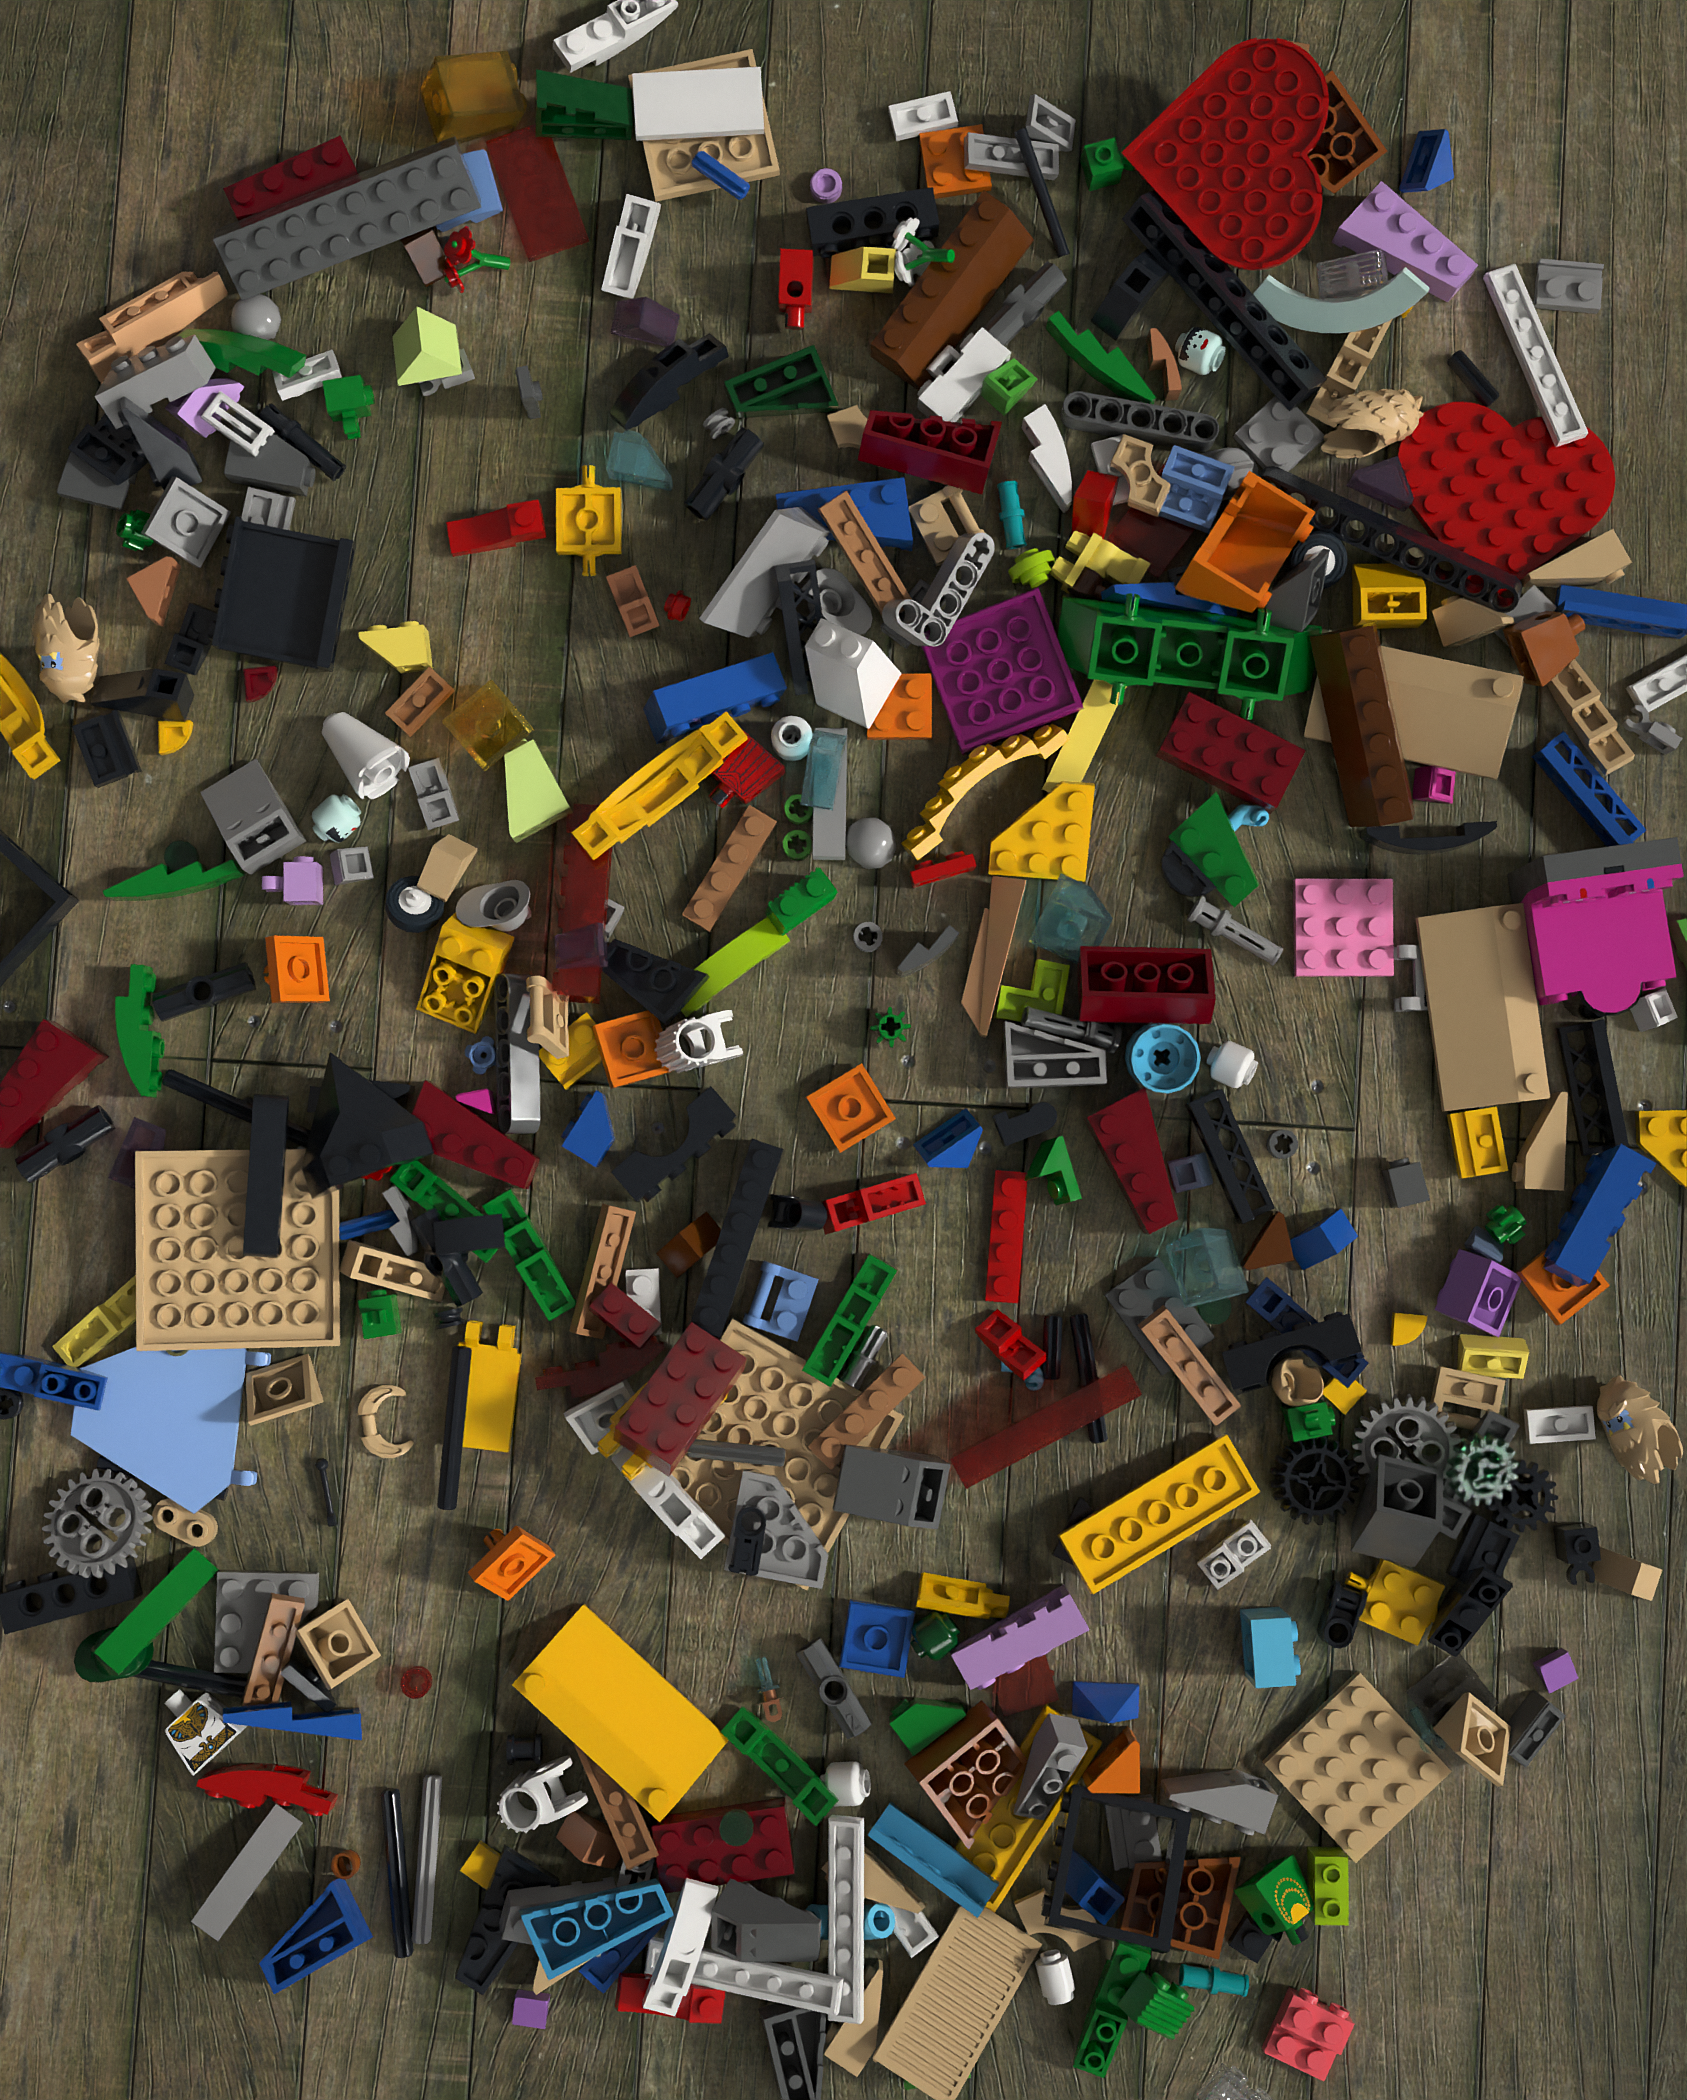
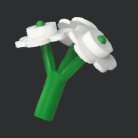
[892,218,955,287]

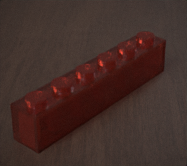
[552,804,613,1004]
[950,1362,1142,1489]

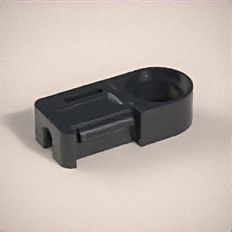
[728,1505,767,1576]

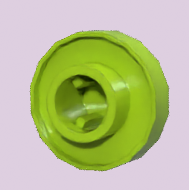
[1008,548,1055,588]

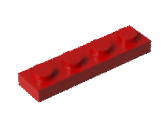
[985,1170,1028,1304]

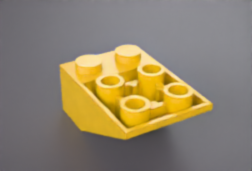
[416,913,515,1034]

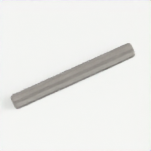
[412,1774,442,1944]

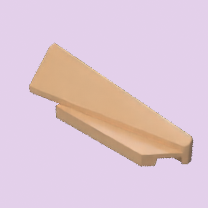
[76,272,228,384]
[961,876,1027,1037]

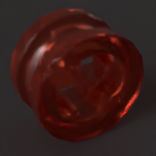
[400,1666,433,1699]

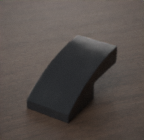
[164,603,218,676]
[432,1214,505,1256]

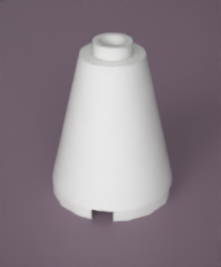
[322,712,410,799]

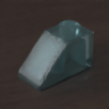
[606,430,673,491]
[800,730,847,811]

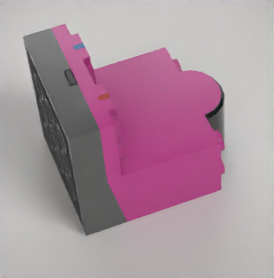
[1507,837,1684,1020]

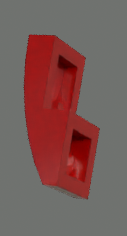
[975,1309,1046,1381]

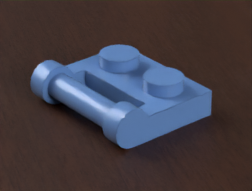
[742,1260,819,1342]

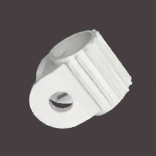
[654,1010,744,1073]
[497,1756,588,1833]

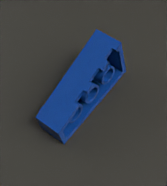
[776,477,913,551]
[1543,1144,1656,1287]

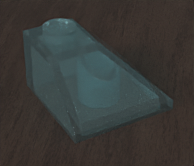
[1029,873,1113,964]

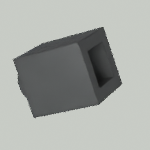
[1381,1157,1430,1208]

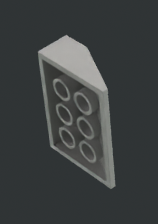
[699,507,830,638]

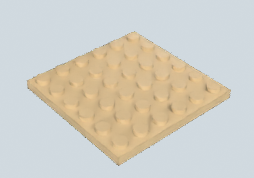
[135,1149,341,1351]
[634,1318,904,1590]

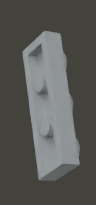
[964,132,1059,180]

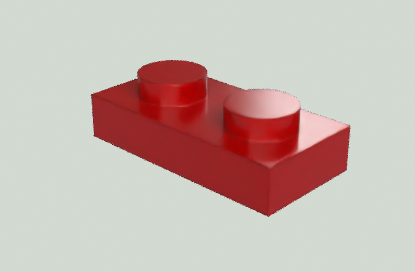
[909,851,977,888]

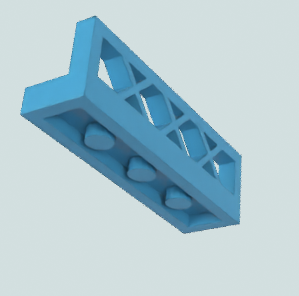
[868,1802,1000,1918]

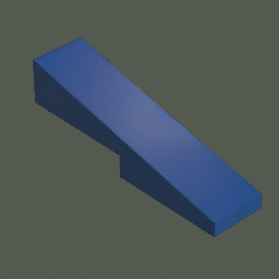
[1101,582,1237,616]
[223,1701,362,1740]

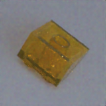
[441,679,535,772]

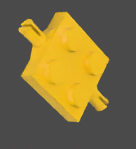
[556,465,622,576]
[1345,1559,1445,1646]

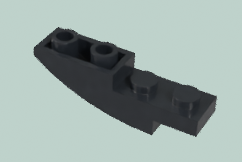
[609,333,729,431]

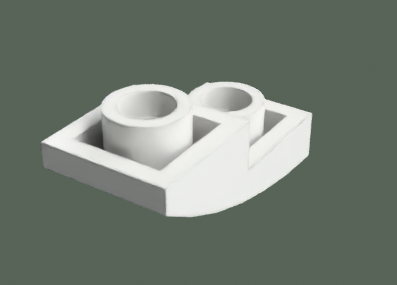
[1197,1519,1271,1590]

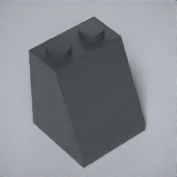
[1351,1454,1443,1567]

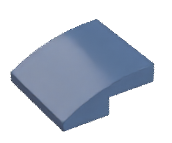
[436,149,503,232]
[1158,445,1235,534]

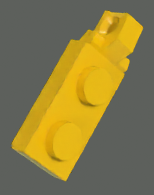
[916,1572,1010,1619]

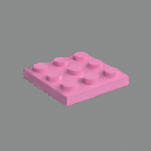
[1293,879,1394,977]

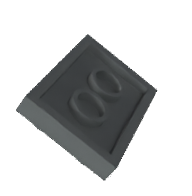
[1104,1257,1216,1376]

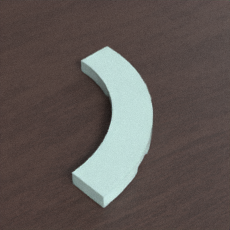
[1253,267,1430,333]

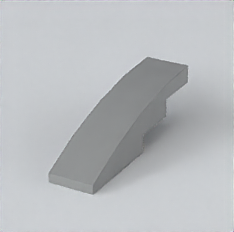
[813,728,847,860]
[191,1804,303,1941]

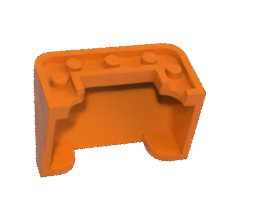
[1175,471,1315,613]

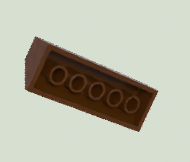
[870,191,1034,391]
[1310,621,1415,827]

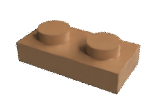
[385,666,455,737]

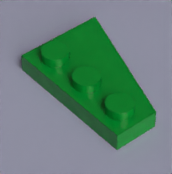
[1168,792,1260,908]

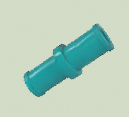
[997,481,1027,550]
[1178,1964,1249,1997]

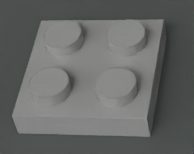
[1233,396,1325,472]
[141,477,231,568]

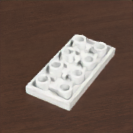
[632,67,764,141]

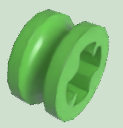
[784,794,813,825]
[783,830,812,861]

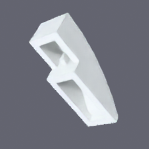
[601,194,661,299]
[1021,404,1072,513]

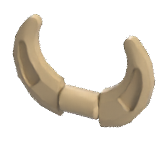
[357,1385,414,1458]

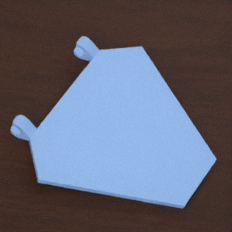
[71,1347,271,1514]

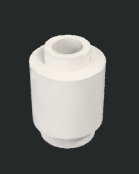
[1035,1949,1075,2005]

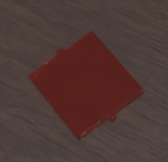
[992,1655,1059,1717]

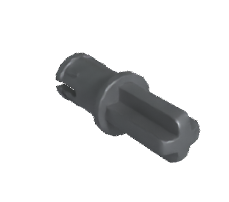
[840,1325,887,1390]

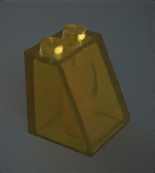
[420,51,527,144]

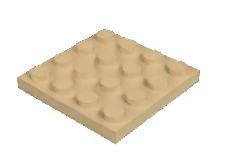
[628,49,780,202]
[1262,1671,1452,1863]

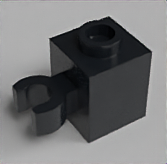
[1553,1522,1601,1585]

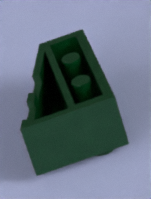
[535,69,633,140]
[724,345,839,418]

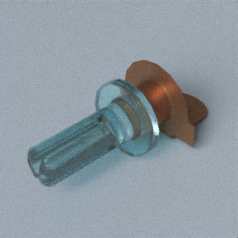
[756,1657,784,1722]

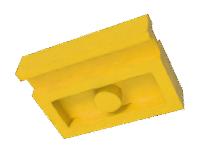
[539,1012,602,1090]
[1447,1106,1508,1179]

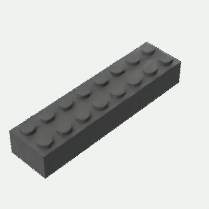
[213,136,482,301]

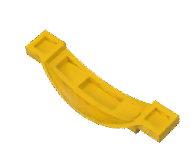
[0,652,61,780]
[571,711,748,861]
[901,724,1070,860]

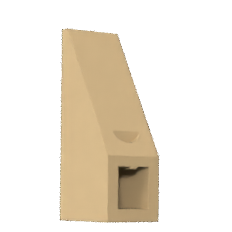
[823,1958,883,2077]

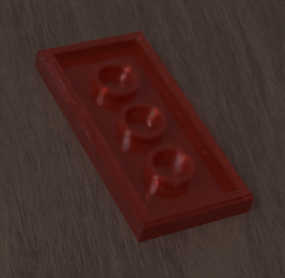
[485,124,589,262]

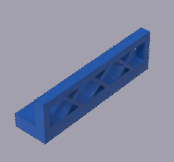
[1554,584,1687,639]
[1531,731,1647,847]

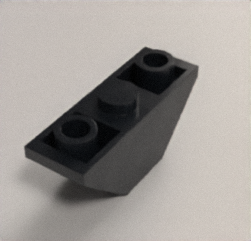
[1091,249,1169,341]
[1427,1566,1513,1657]

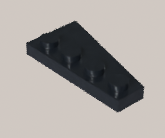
[455,1844,560,1995]

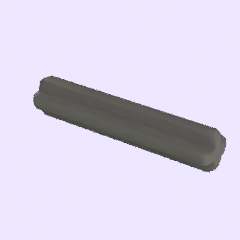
[687,1439,786,1467]

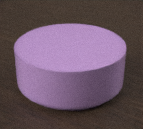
[810,168,842,204]

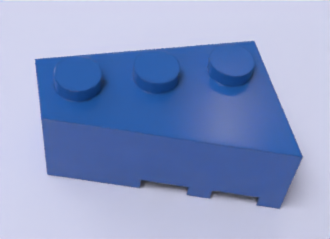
[259,1878,373,1994]

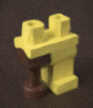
[1050,531,1151,602]

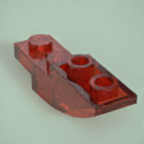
[535,1336,667,1398]

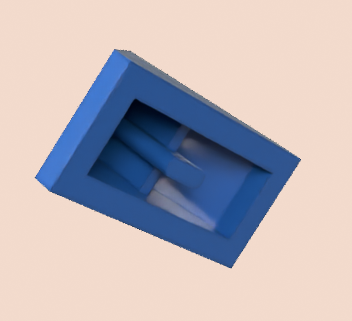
[1290,1208,1358,1270]

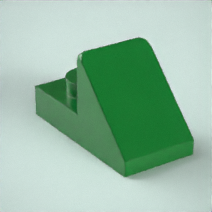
[1025,1136,1082,1206]

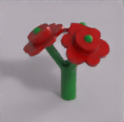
[443,226,510,293]

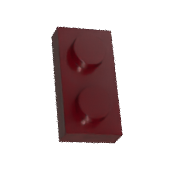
[589,1282,661,1351]

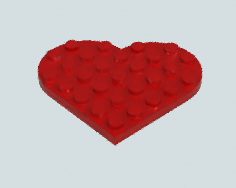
[1121,38,1329,271]
[1395,402,1615,595]

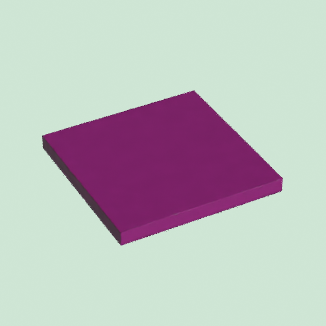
[922,588,1084,756]

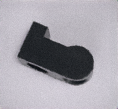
[992,1102,1057,1147]

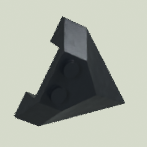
[302,1052,434,1199]

